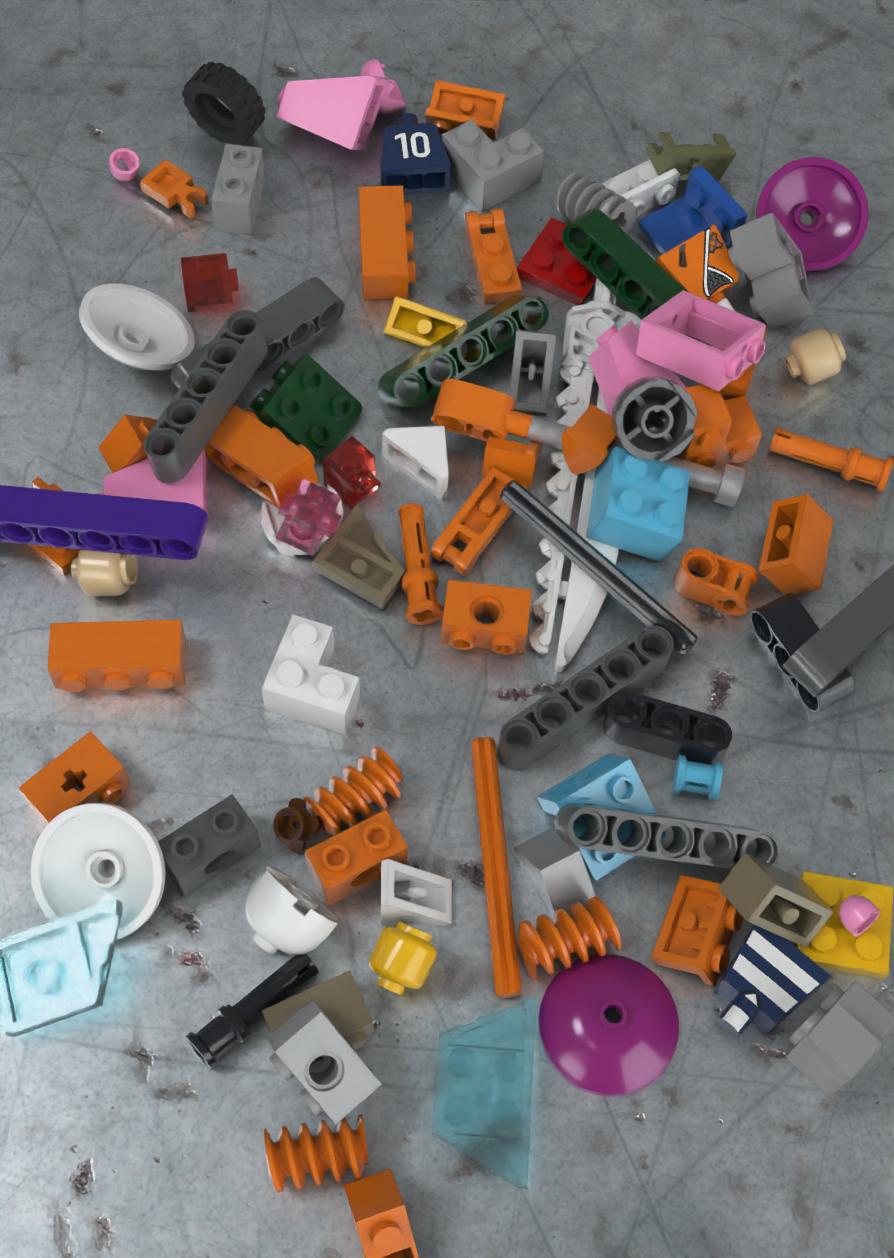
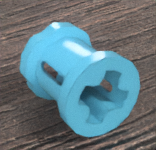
[672,755,723,801]

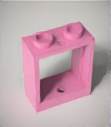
[636,290,766,391]

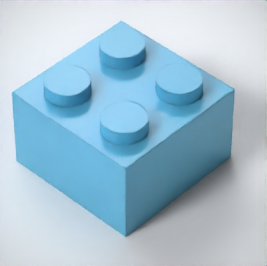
[586,446,690,562]

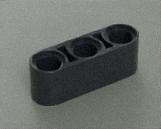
[750,593,855,713]
[603,691,732,765]

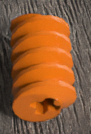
[304,746,403,836]
[518,896,621,981]
[264,1114,369,1193]

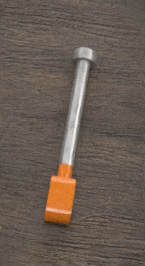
[431,379,745,507]

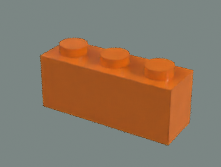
[358,186,416,300]
[205,404,319,512]
[48,619,186,692]

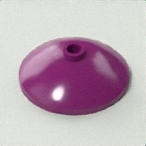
[756,157,869,271]
[538,954,679,1096]

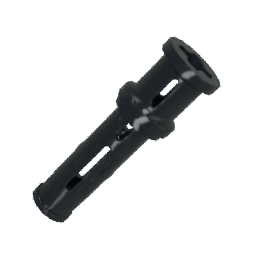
[185,954,319,1070]

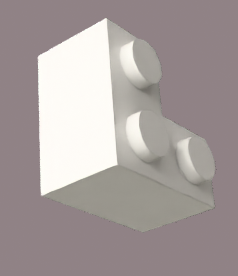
[261,614,360,736]

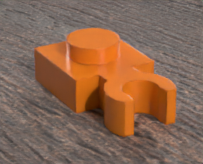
[140,159,209,218]

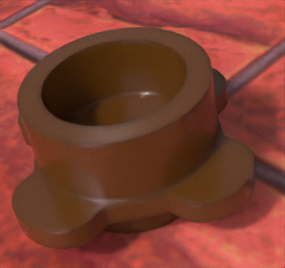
[273,798,321,852]

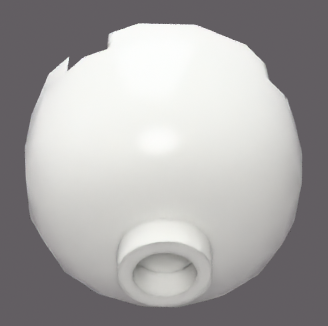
[245,865,339,955]

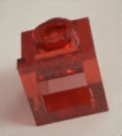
[181,253,239,312]
[322,436,381,510]

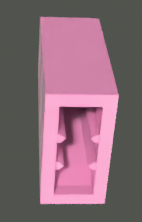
[276,75,389,150]
[588,321,686,416]
[97,448,208,529]

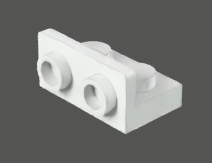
[601,159,680,219]

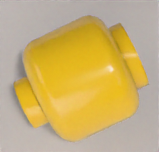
[368,921,437,995]

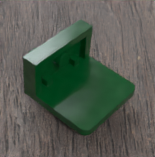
[249,354,362,462]

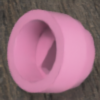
[109,148,139,182]
[839,895,881,937]

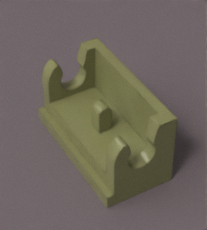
[646,132,737,180]

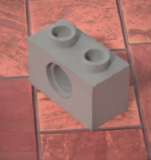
[211,144,265,235]
[267,999,382,1124]

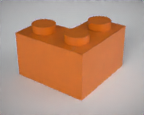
[674,384,762,468]

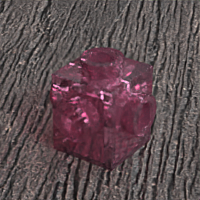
[276,479,341,556]

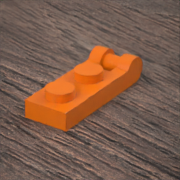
[465,208,522,304]
[430,467,527,576]

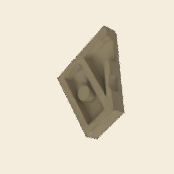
[312,505,405,609]

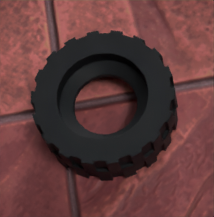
[182,62,266,145]

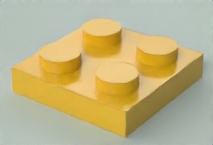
[794,871,893,979]

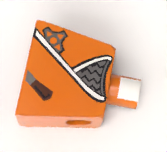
[655,224,739,311]

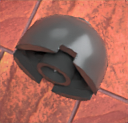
[612,376,697,461]

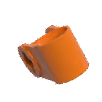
[674,548,759,616]

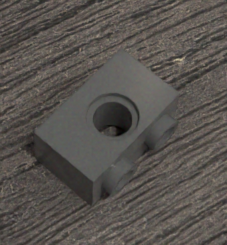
[158,794,261,897]

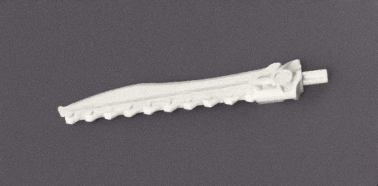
[528,277,641,673]

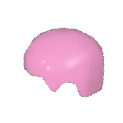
[360,59,407,115]

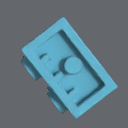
[537,753,666,879]

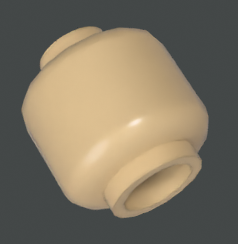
[784,328,846,385]
[71,550,138,597]

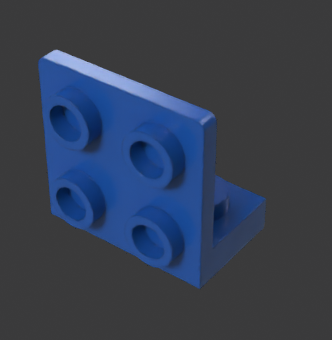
[638,165,748,254]

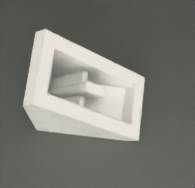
[382,426,449,500]
[381,859,452,926]

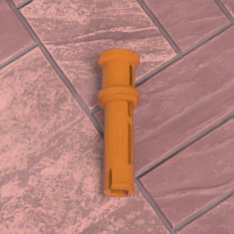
[769,427,894,492]
[398,503,443,625]

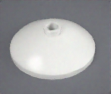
[79,283,195,371]
[30,802,165,943]

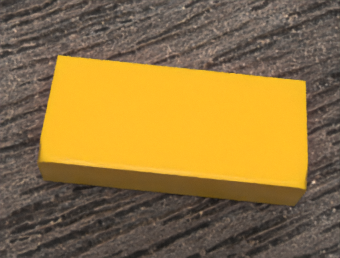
[383,296,468,348]

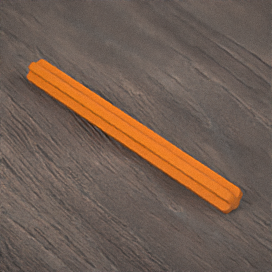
[471,737,521,998]

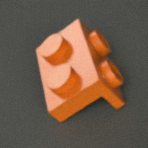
[424,80,506,140]

